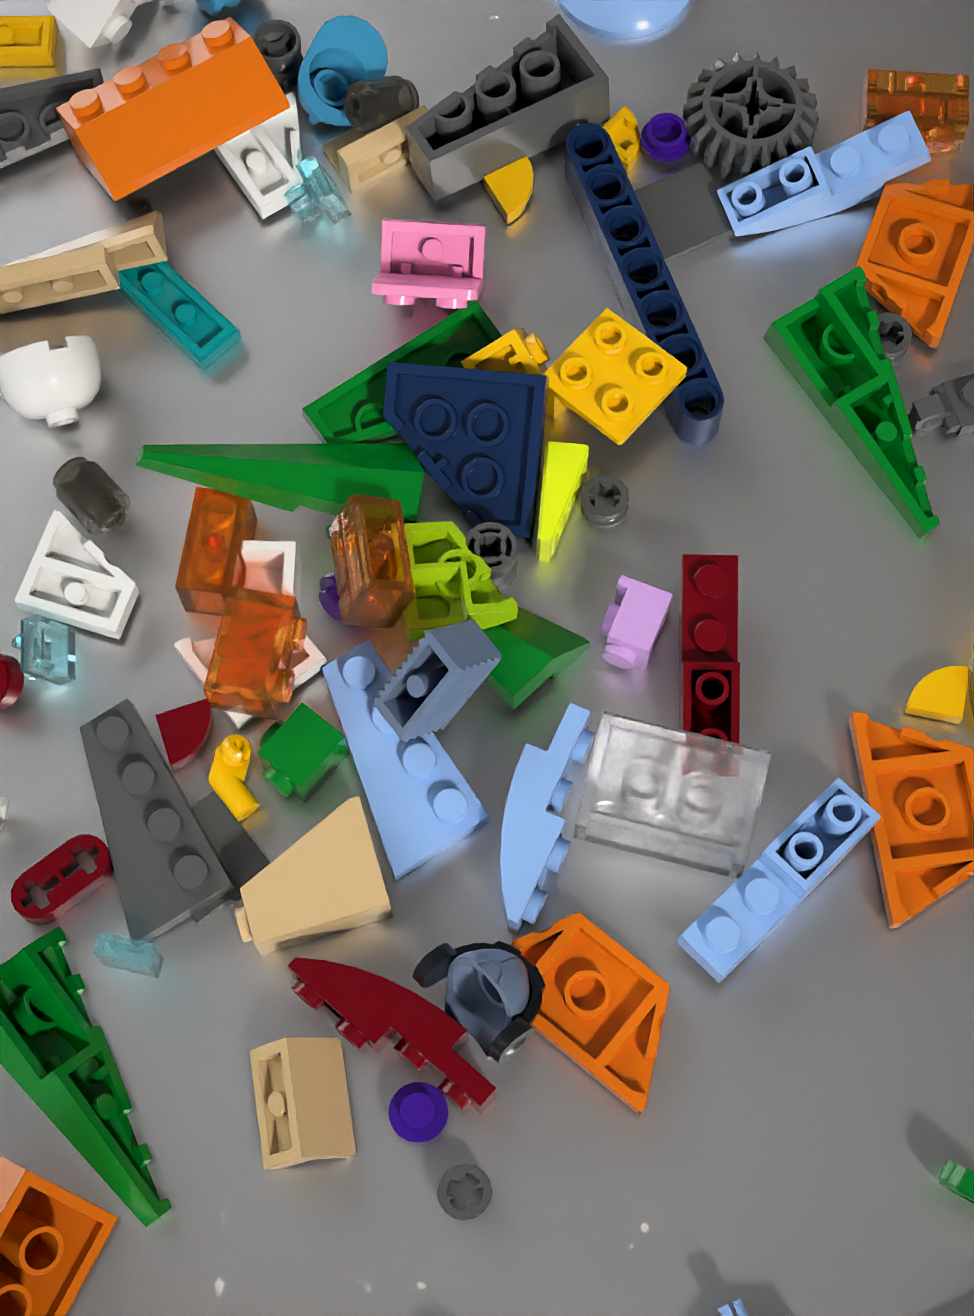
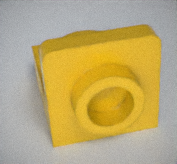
[461,328,550,375]

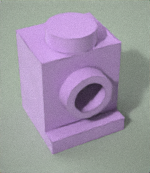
[600,575,673,671]

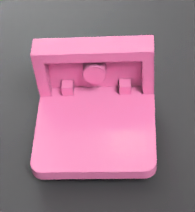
[372,219,486,309]

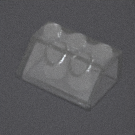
[573,711,772,879]

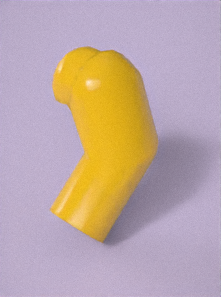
[208,734,260,821]

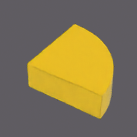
[601,105,640,175]
[483,156,533,224]
[904,666,970,724]

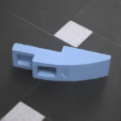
[717,110,931,236]
[500,702,596,936]
[677,777,882,983]

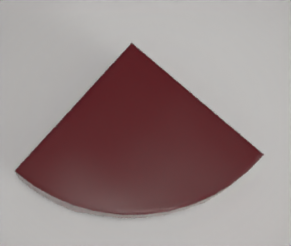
[155,698,213,771]

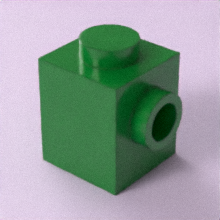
[257,703,349,803]

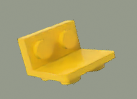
[543,308,687,445]

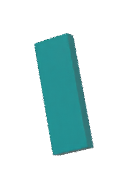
[117,261,241,371]

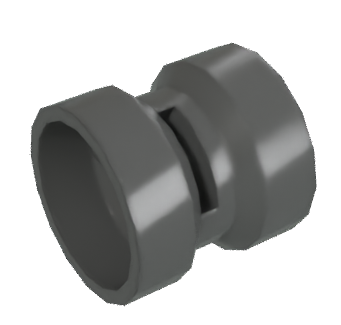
[251,20,303,91]
[466,522,518,591]

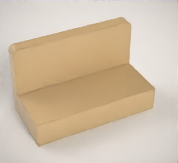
[322,102,428,194]
[250,1037,356,1170]

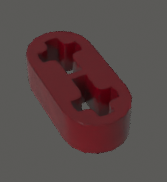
[11,834,114,925]

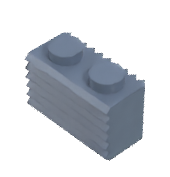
[373,620,501,742]

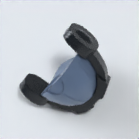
[412,941,546,1064]

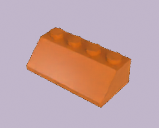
[56,17,290,201]
[0,1155,118,1316]

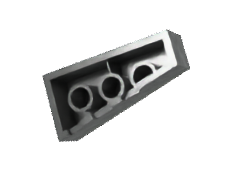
[406,14,610,202]

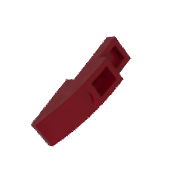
[679,554,740,776]
[288,957,497,1114]

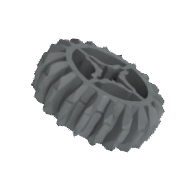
[682,52,819,179]

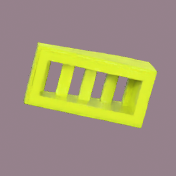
[536,441,589,562]

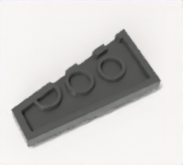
[0,68,104,169]
[79,698,237,948]

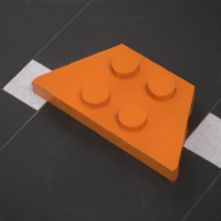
[854,178,974,349]
[848,712,974,929]
[511,912,671,1115]

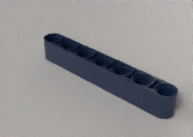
[564,123,725,445]

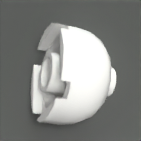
[0,335,102,427]

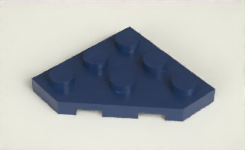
[383,362,550,538]

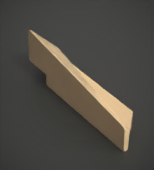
[0,211,168,314]

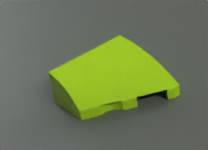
[395,521,518,641]

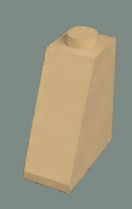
[234,796,393,956]

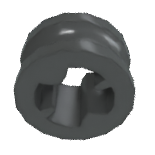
[877,312,912,365]
[581,474,629,528]
[437,1164,492,1221]

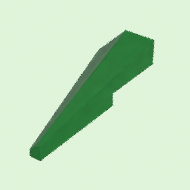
[763,266,940,539]
[136,443,424,534]
[325,522,590,710]
[0,926,171,1227]

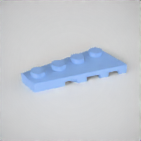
[322,639,490,882]

